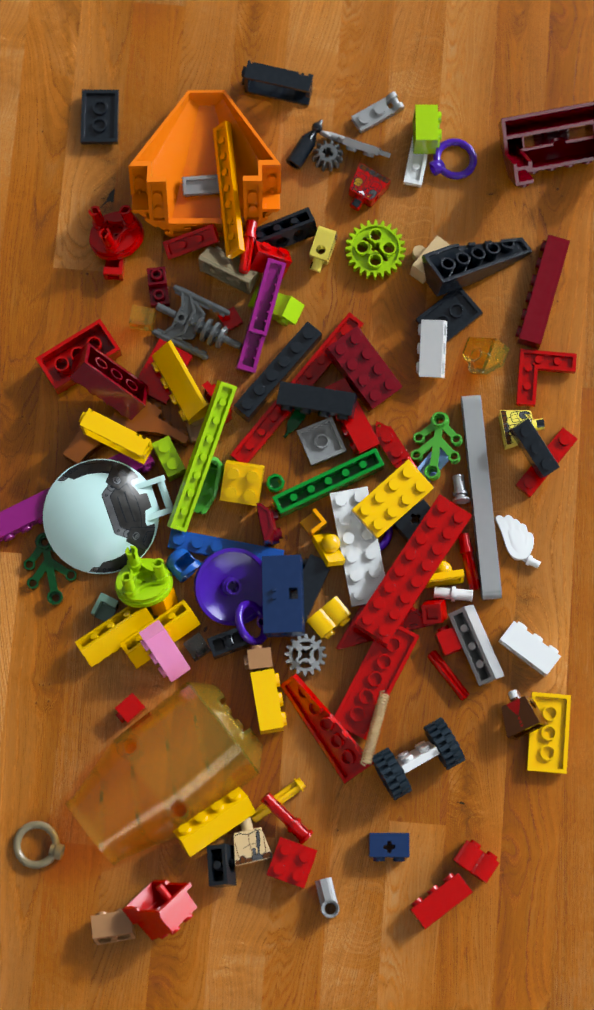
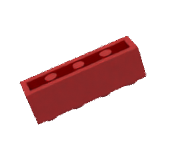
[325,378,380,456]

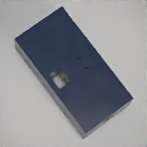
[262,554,305,638]

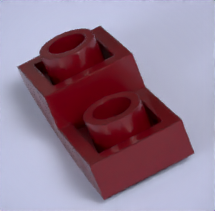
[146,266,170,309]

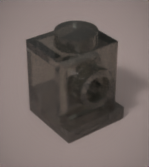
[183,632,211,662]

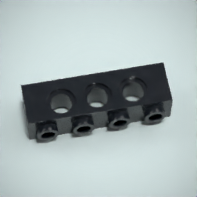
[254,207,317,248]

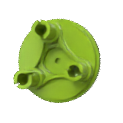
[115,546,173,608]

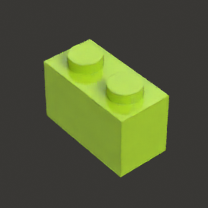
[152,435,186,482]

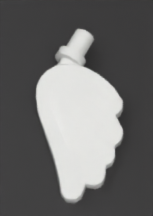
[495,515,541,569]

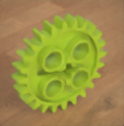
[345,220,406,280]

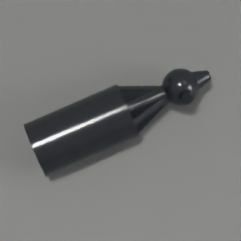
[286,120,323,170]

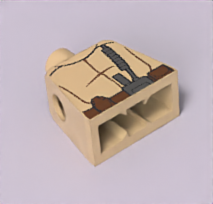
[234,817,273,866]

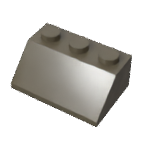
[198,246,260,295]

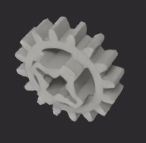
[285,634,327,677]

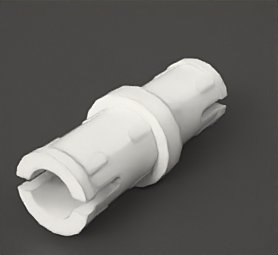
[434,586,473,602]

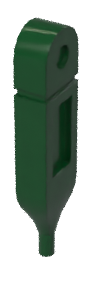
[283,410,307,438]

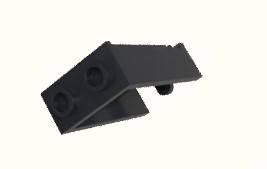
[241,60,313,106]

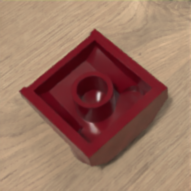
[256,503,283,547]

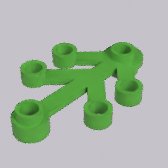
[411,412,463,481]

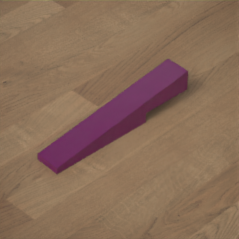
[235,258,286,374]

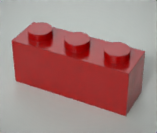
[410,872,473,929]

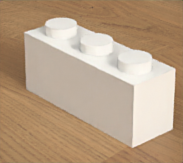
[416,320,447,378]
[498,621,561,677]

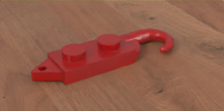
[376,421,418,469]

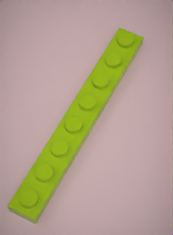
[167,380,237,532]

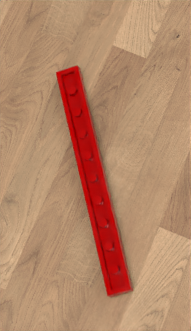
[230,312,364,463]

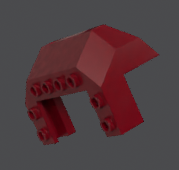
[498,101,594,187]

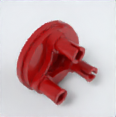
[88,205,144,261]

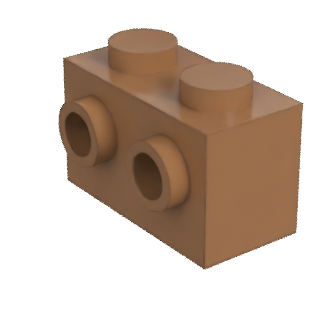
[244,645,273,673]
[91,908,136,945]

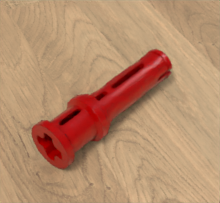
[261,792,313,844]

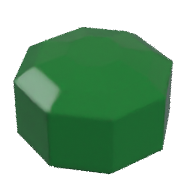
[266,473,285,494]

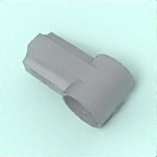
[315,877,339,919]

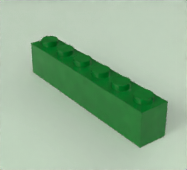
[272,448,385,518]

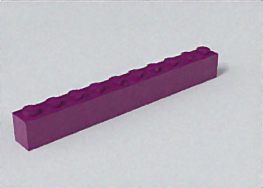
[0,453,155,542]

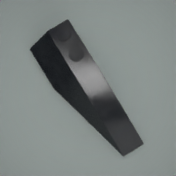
[422,237,532,297]

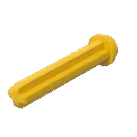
[250,777,306,823]

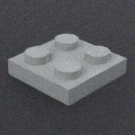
[297,417,347,467]

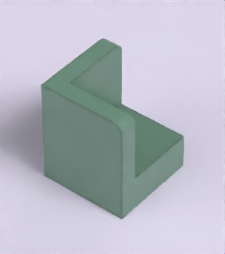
[91,592,120,622]

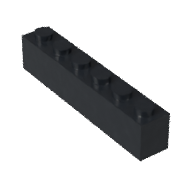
[234,321,322,423]

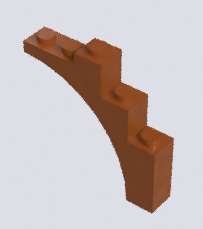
[63,400,190,465]

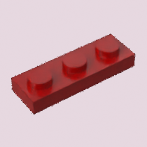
[163,224,220,260]

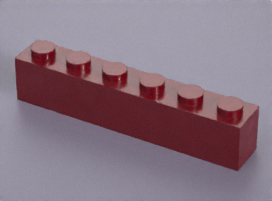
[515,235,570,350]

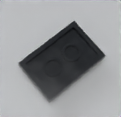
[81,90,119,145]
[416,288,483,343]

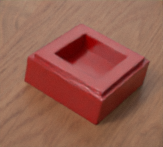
[218,306,243,332]

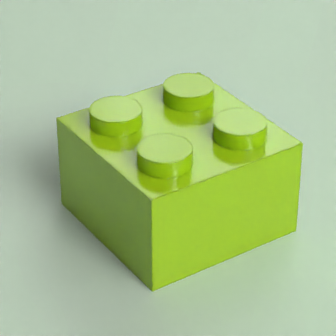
[413,104,442,154]

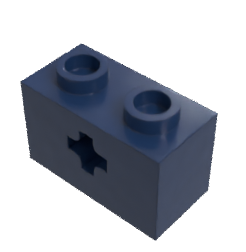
[369,833,410,862]

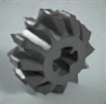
[312,140,343,172]

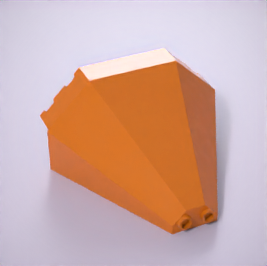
[128,90,281,237]

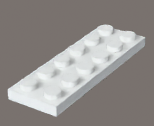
[329,486,385,607]

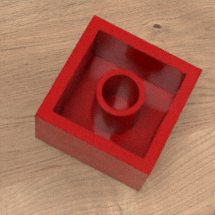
[267,837,318,889]

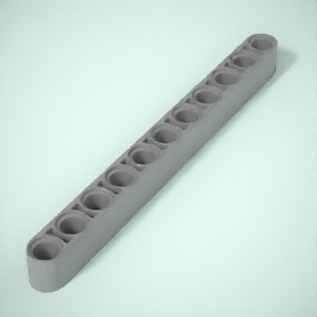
[461,395,502,600]

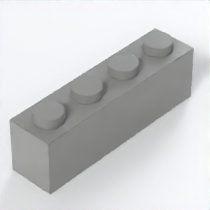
[448,605,505,686]

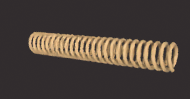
[360,691,390,766]

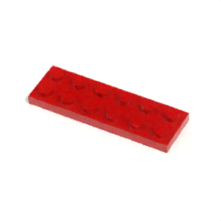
[334,626,420,740]

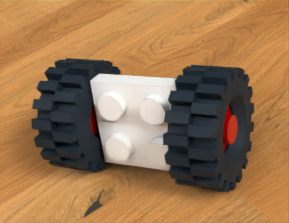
[372,717,465,800]

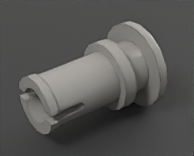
[452,474,471,505]

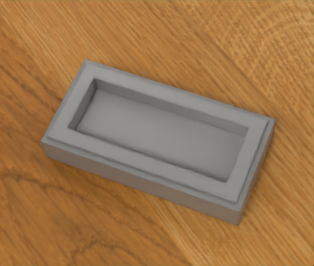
[182,175,220,197]

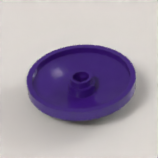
[194,548,263,626]

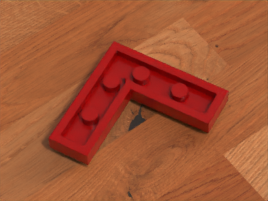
[516,349,577,407]

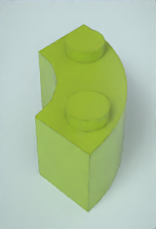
[248,287,305,326]

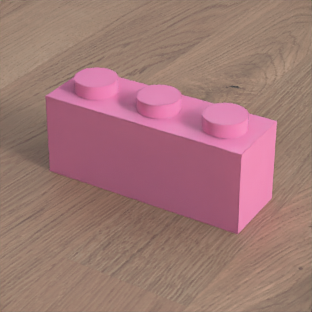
[139,620,191,682]

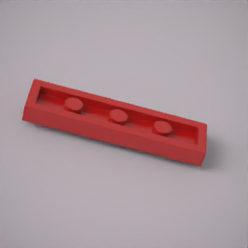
[515,428,578,497]

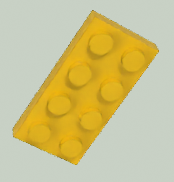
[351,459,434,539]
[526,692,571,774]

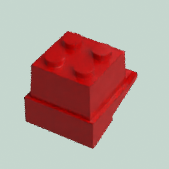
[122,880,197,941]

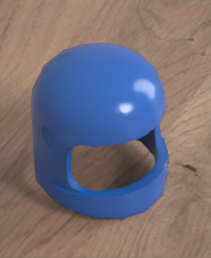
[166,548,201,583]

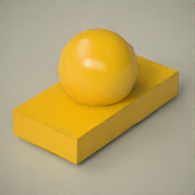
[311,533,345,567]
[425,561,464,588]

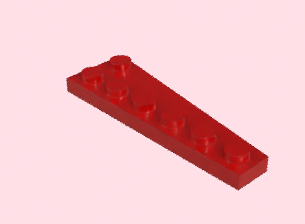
[280,674,374,784]

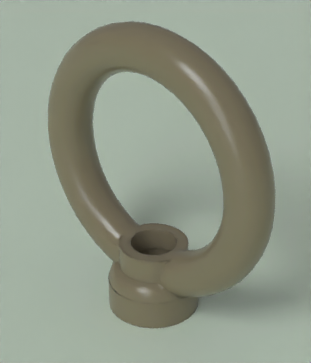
[13,821,65,869]

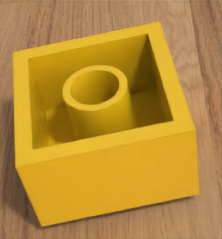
[220,460,265,506]

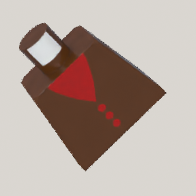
[502,689,548,740]

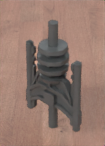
[152,285,242,361]

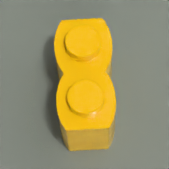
[307,596,351,640]

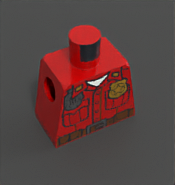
[349,163,391,211]

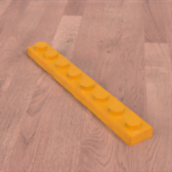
[213,120,245,259]

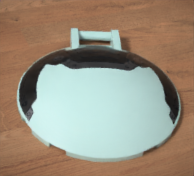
[43,459,173,574]

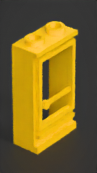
[79,408,153,465]

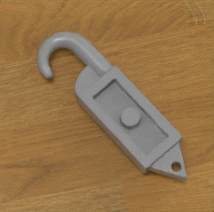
[320,130,391,158]

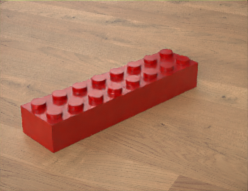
[353,494,472,647]

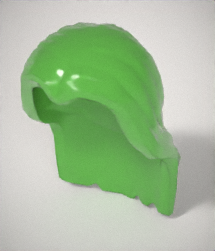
[193,456,224,514]

